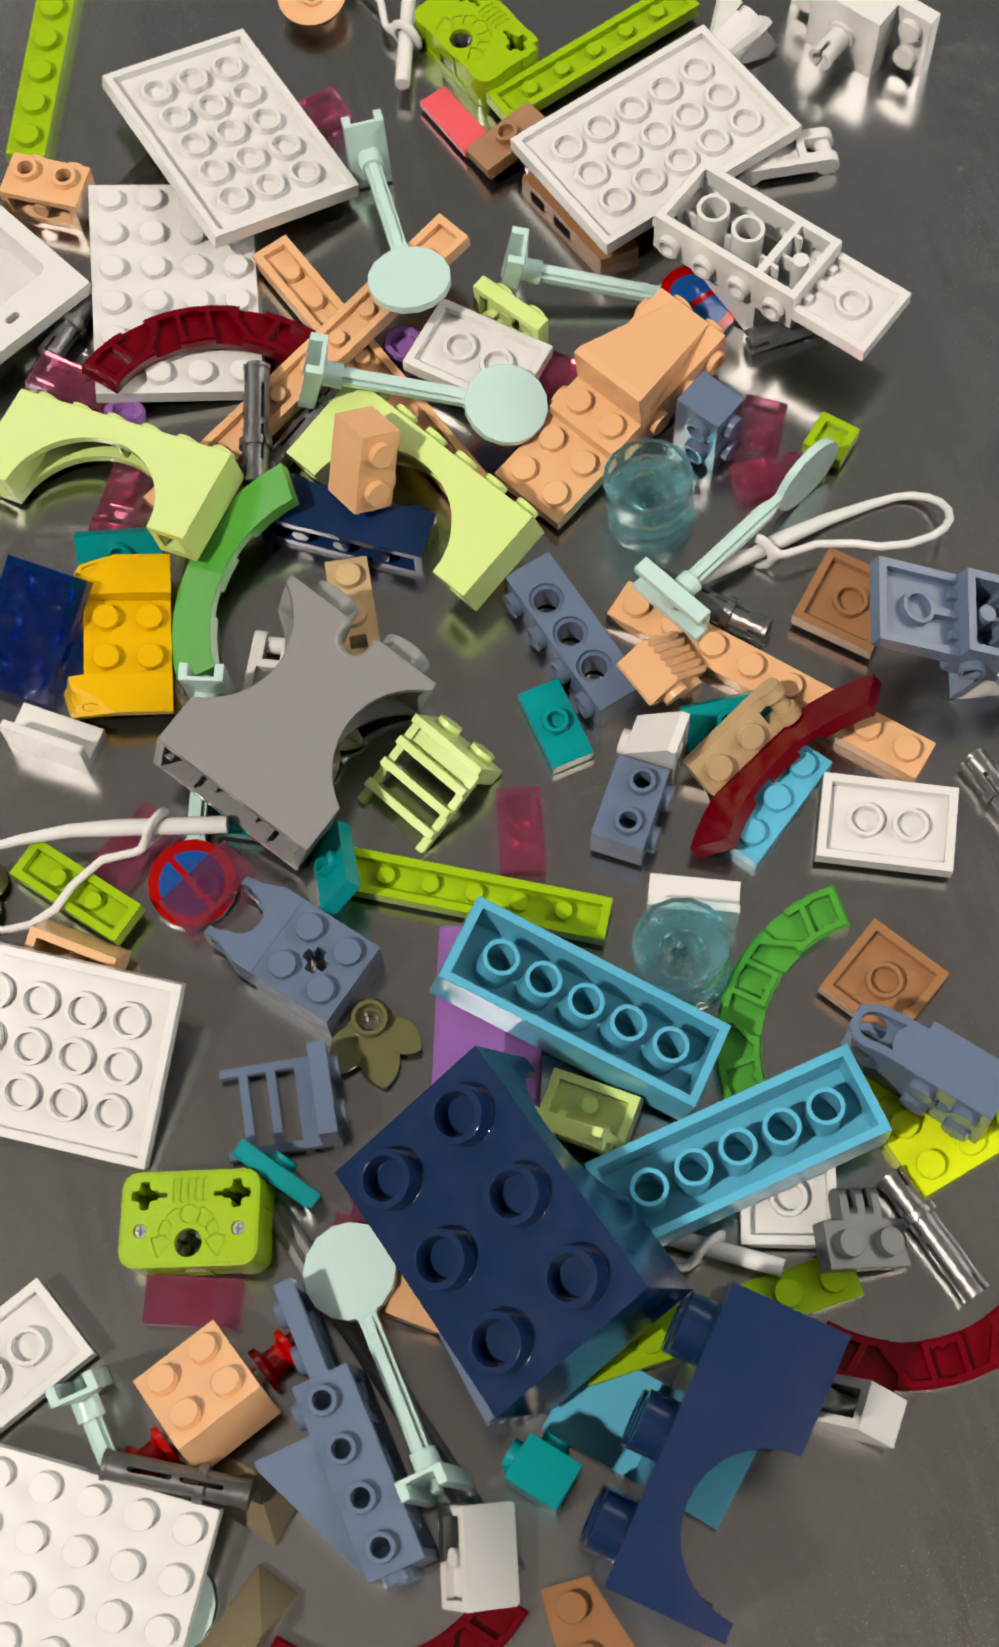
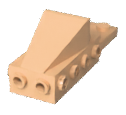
[494,288,726,530]

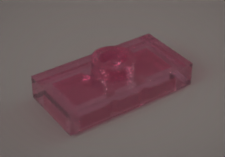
[25,350,108,414]
[738,394,788,461]
[496,786,546,878]
[86,801,178,894]
[159,840,257,937]
[142,1274,245,1330]

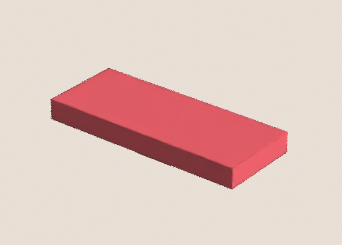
[420,86,486,158]

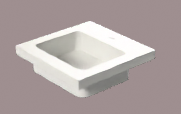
[0,205,92,364]

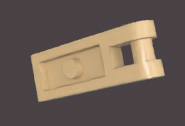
[324,556,380,655]
[681,677,802,796]

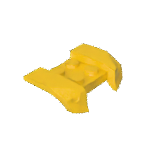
[63,554,174,720]

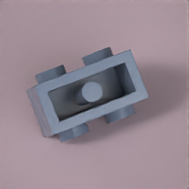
[673,371,745,471]
[590,754,675,866]

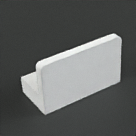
[0,702,107,774]
[646,873,741,930]
[437,1501,520,1613]

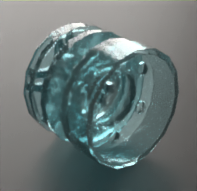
[603,438,695,554]
[632,898,731,1010]

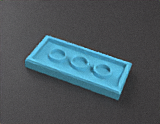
[542,1370,758,1531]

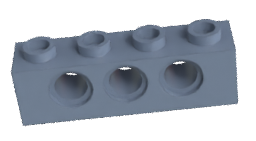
[502,551,643,728]

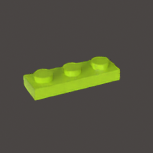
[9,842,146,946]

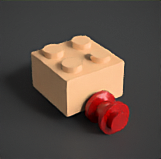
[123,1320,297,1477]

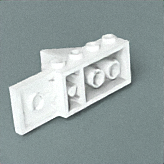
[652,159,912,361]

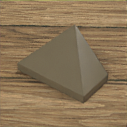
[197,1456,297,1545]
[200,1564,299,1647]

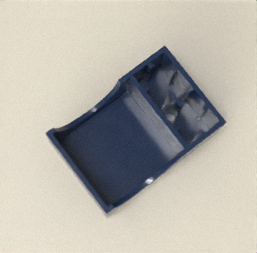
[335,1046,694,1418]
[579,1282,851,1644]

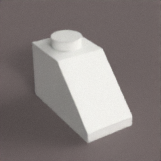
[616,711,691,787]
[815,1374,907,1449]

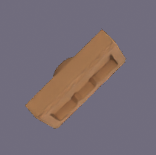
[465,101,545,180]

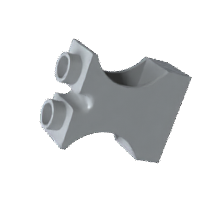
[153,575,436,871]

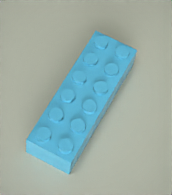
[429,896,731,1120]
[584,1044,892,1246]

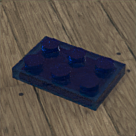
[0,554,93,707]

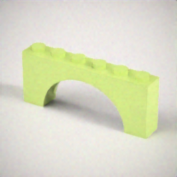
[286,386,545,611]
[0,389,245,561]

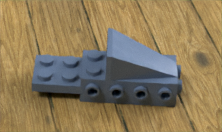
[870,556,999,700]
[254,1277,440,1590]

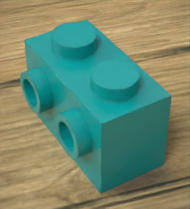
[501,1431,583,1518]

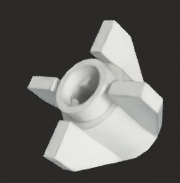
[710,0,779,64]

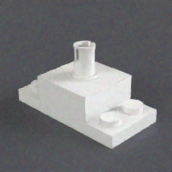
[791,0,941,79]

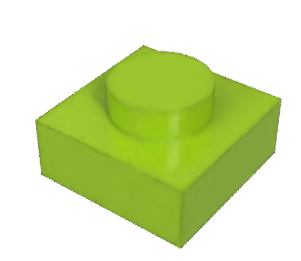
[801,411,860,470]

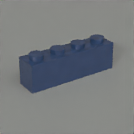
[262,474,439,577]

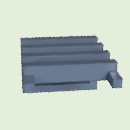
[218,1040,348,1163]

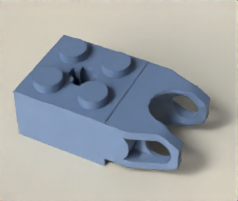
[203,876,384,1038]
[840,1004,999,1143]

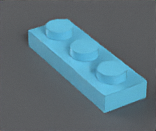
[728,745,833,870]

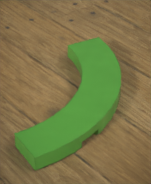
[172,463,299,687]
[714,884,850,1101]

